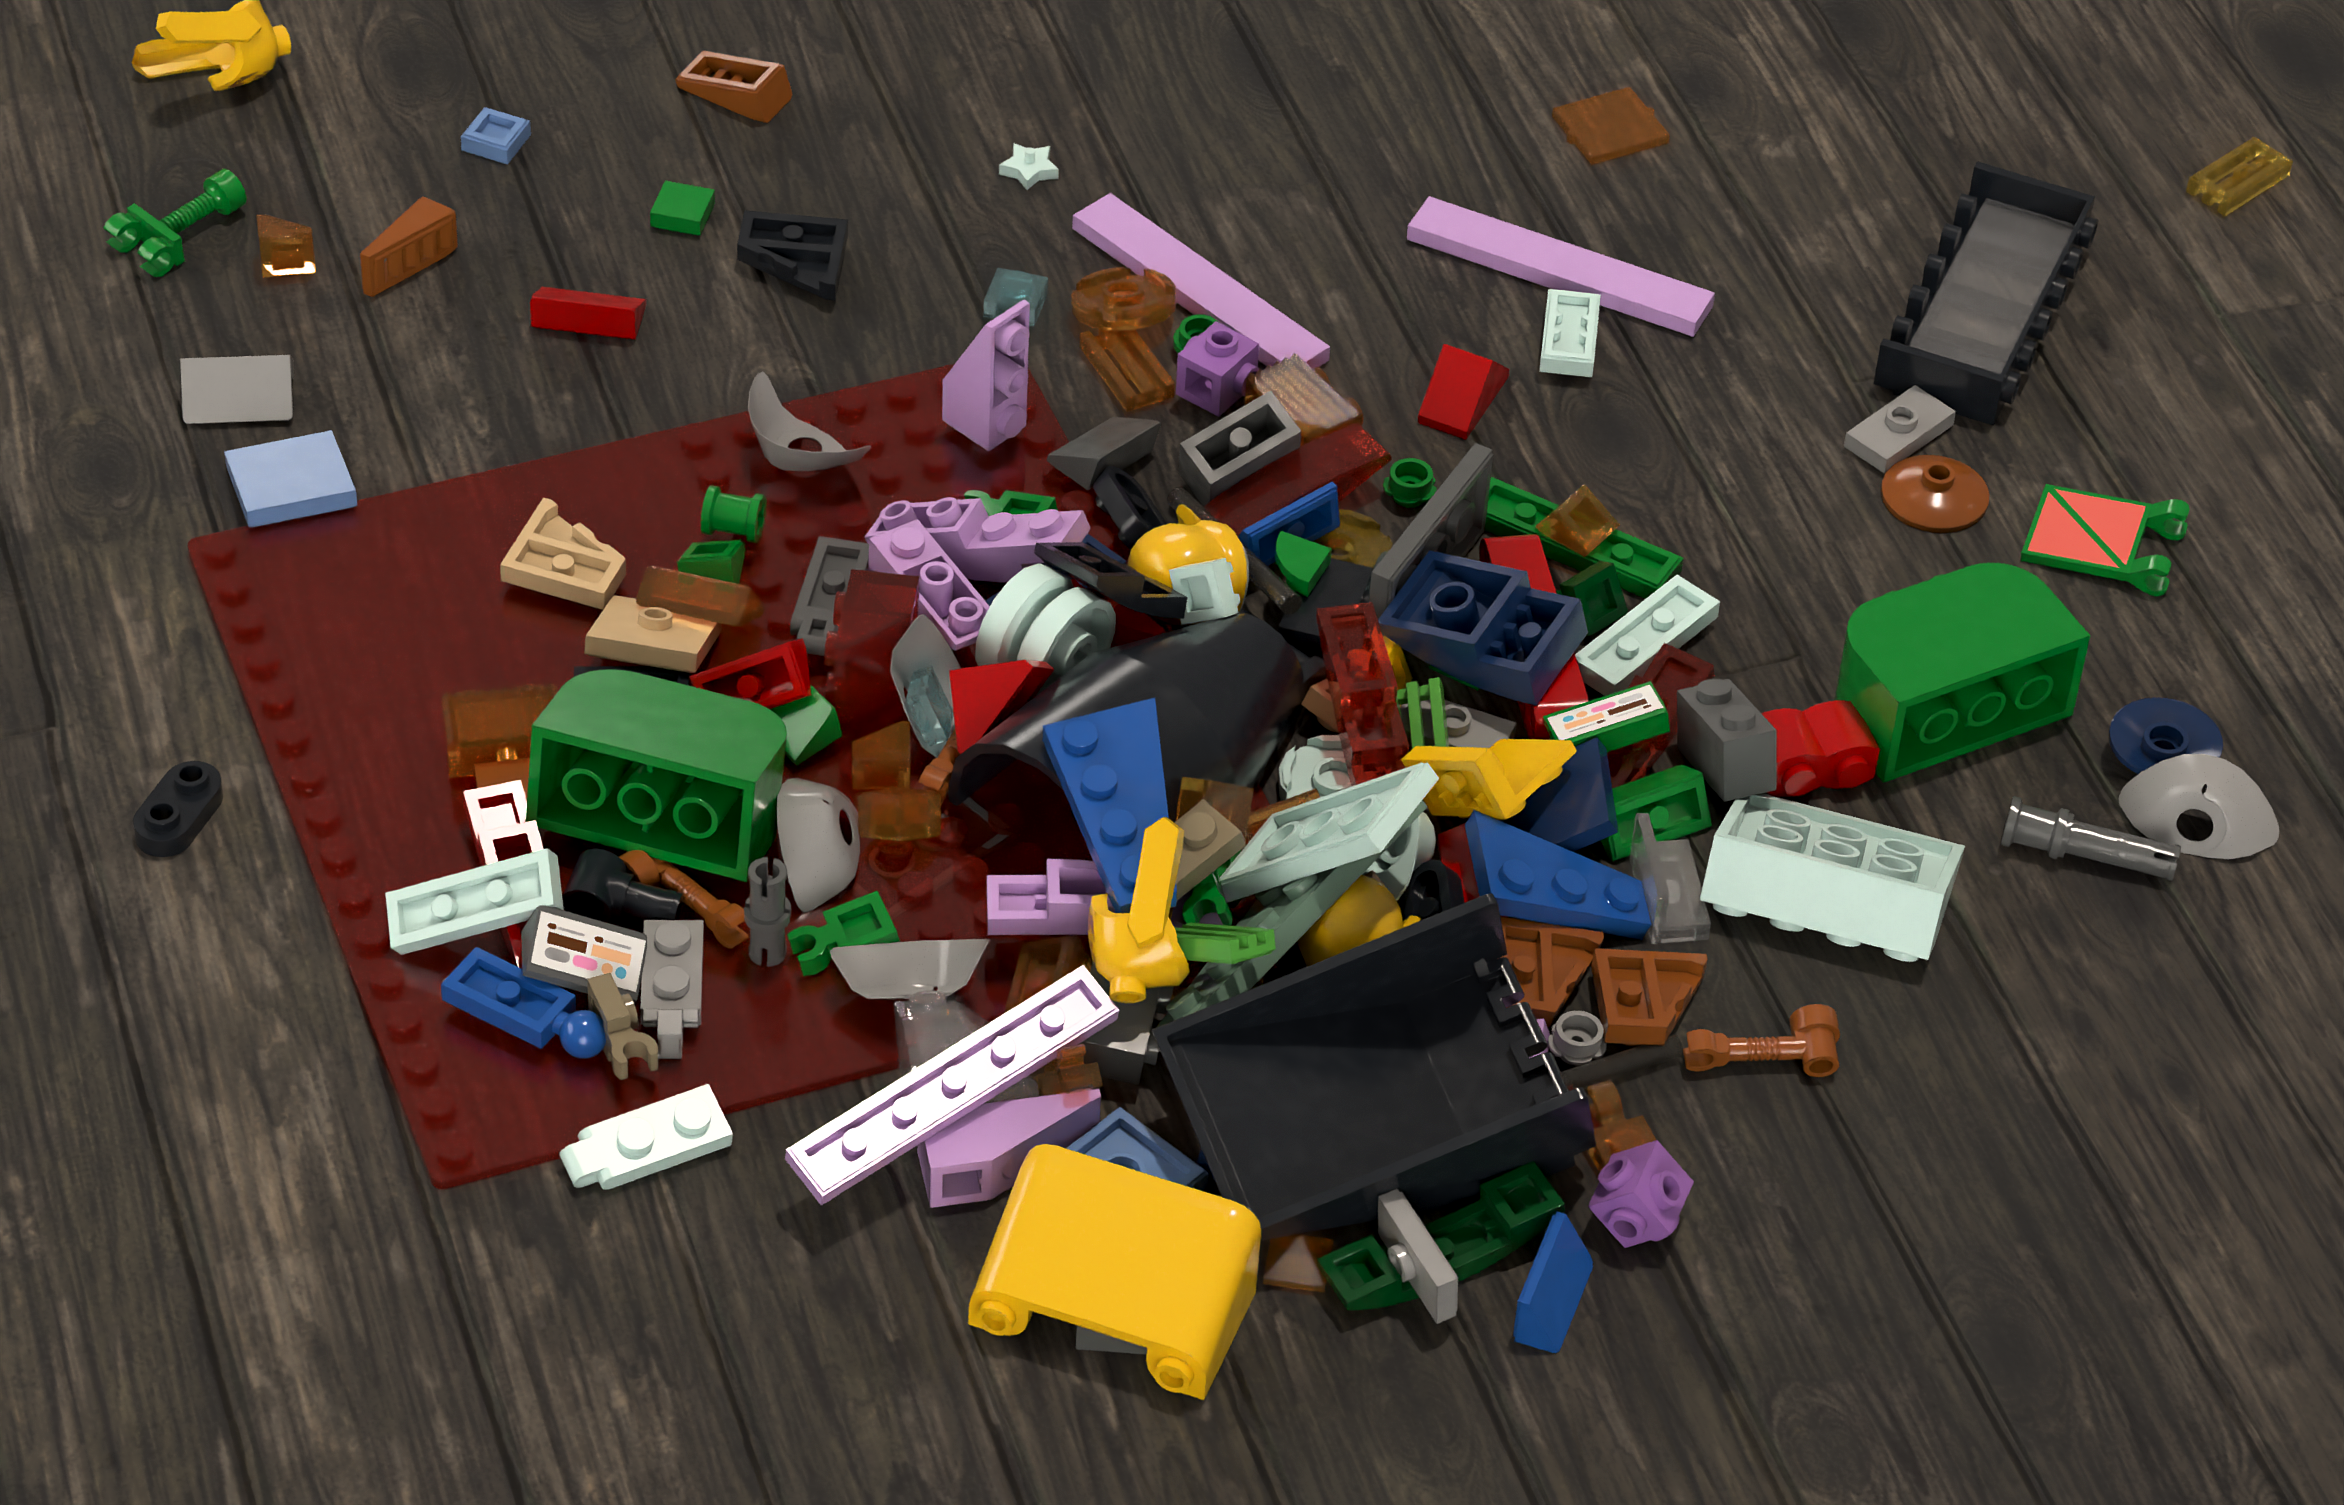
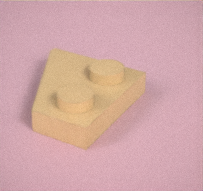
[500,497,626,610]

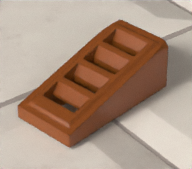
[675,51,792,123]
[360,196,458,297]

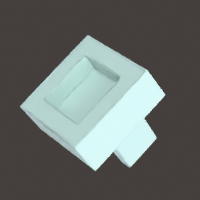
[1169,558,1240,625]

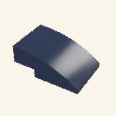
[1376,550,1588,706]

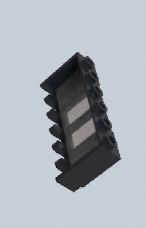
[1873,161,2099,426]

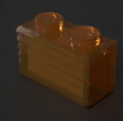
[1245,353,1364,472]
[441,682,558,778]

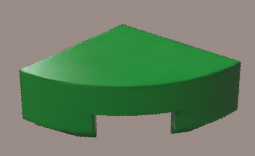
[1275,531,1332,597]

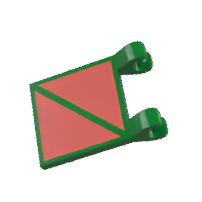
[2021,484,2190,596]

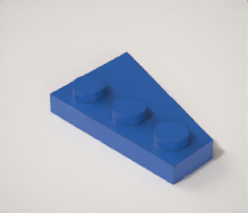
[1465,810,1652,940]

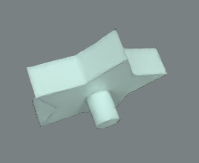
[999,144,1059,190]

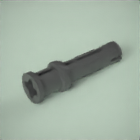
[2000,796,2181,881]

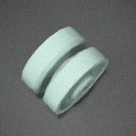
[975,563,1116,696]

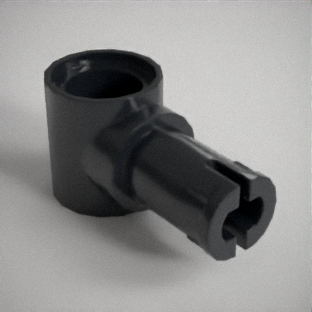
[562,848,684,923]

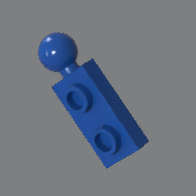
[441,947,606,1058]

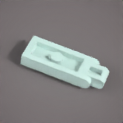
[559,1084,733,1190]

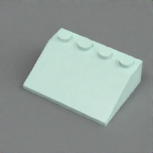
[1700,793,1965,962]

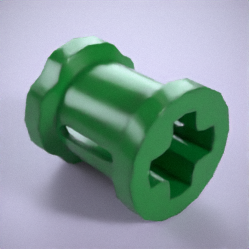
[701,485,767,543]

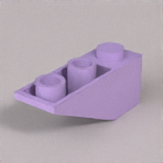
[942,300,1030,452]
[868,519,990,651]
[917,1089,1101,1208]

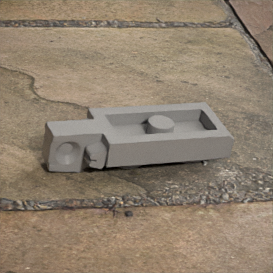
[640,920,704,1059]

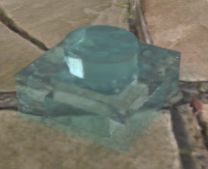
[984,268,1048,326]

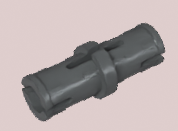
[744,857,791,967]

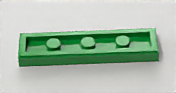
[1485,477,1684,599]

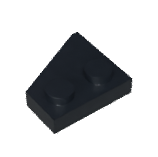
[737,210,848,301]

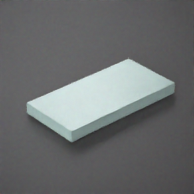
[1220,762,1439,903]

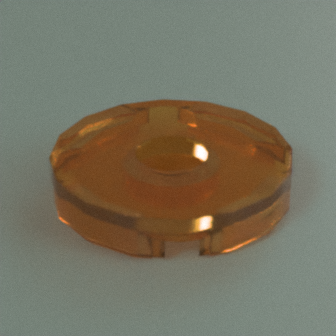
[1071,267,1177,330]

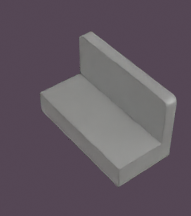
[180,355,294,424]

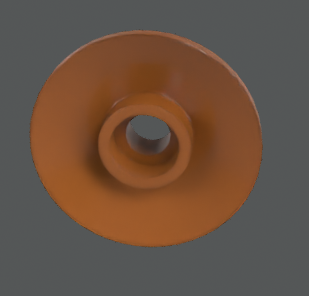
[1881,455,1989,533]

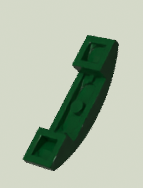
[1317,1161,1565,1311]

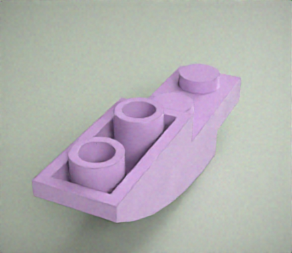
[865,497,1091,583]
[986,859,1223,935]

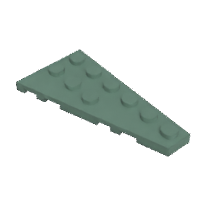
[1156,800,1427,1028]

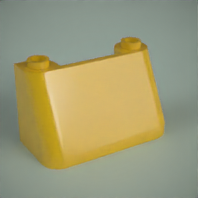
[968,1144,1262,1400]

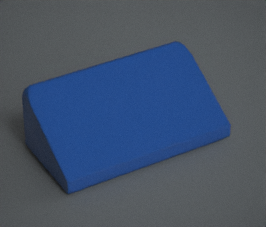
[1238,482,1340,574]
[1513,1211,1593,1353]

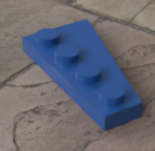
[1042,698,1177,913]

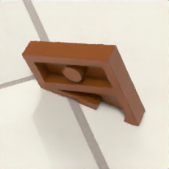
[1500,916,1604,1028]
[1591,948,1708,1046]

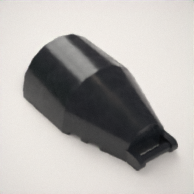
[949,610,1334,825]

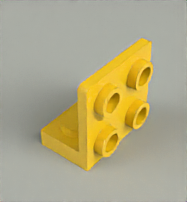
[1401,739,1577,820]

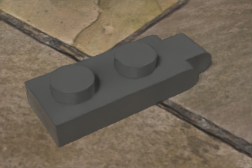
[790,536,869,657]

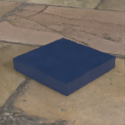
[1501,737,1618,852]

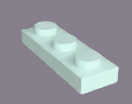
[1575,575,1720,696]
[385,848,564,955]

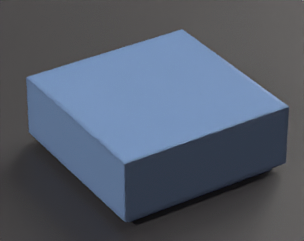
[461,107,531,164]

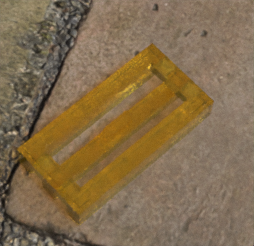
[2186,137,2293,216]

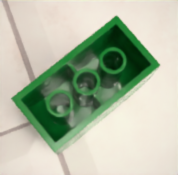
[1834,563,2091,783]
[525,669,787,882]

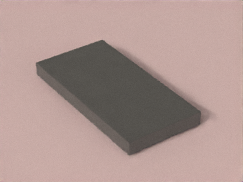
[1364,443,1493,655]

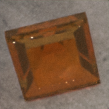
[1263,1234,1333,1293]

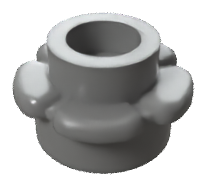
[1548,1011,1607,1066]

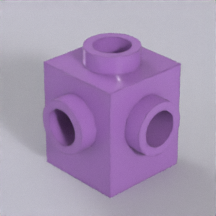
[1176,321,1260,417]
[1588,1140,1694,1248]

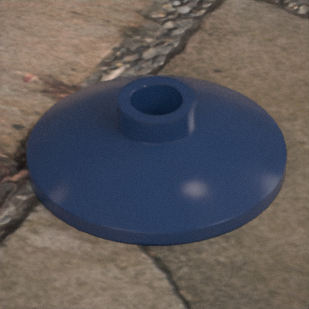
[2108,697,2223,774]

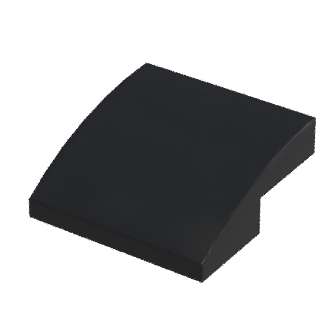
[1034,542,1188,619]

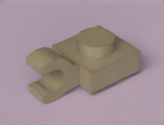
[587,973,658,1080]

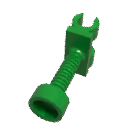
[103,169,247,277]

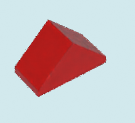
[1417,344,1510,440]
[949,660,1054,754]

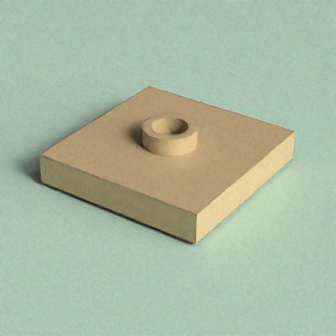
[584,595,723,673]

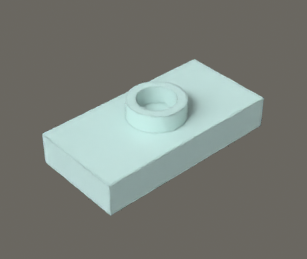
[1539,289,1601,377]

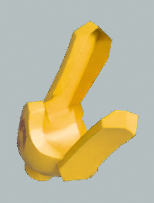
[132,0,291,91]
[1088,817,1189,1003]

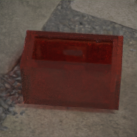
[824,569,919,731]

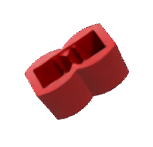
[1761,700,1880,797]

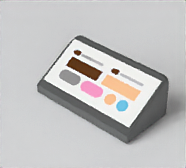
[521,905,647,1005]

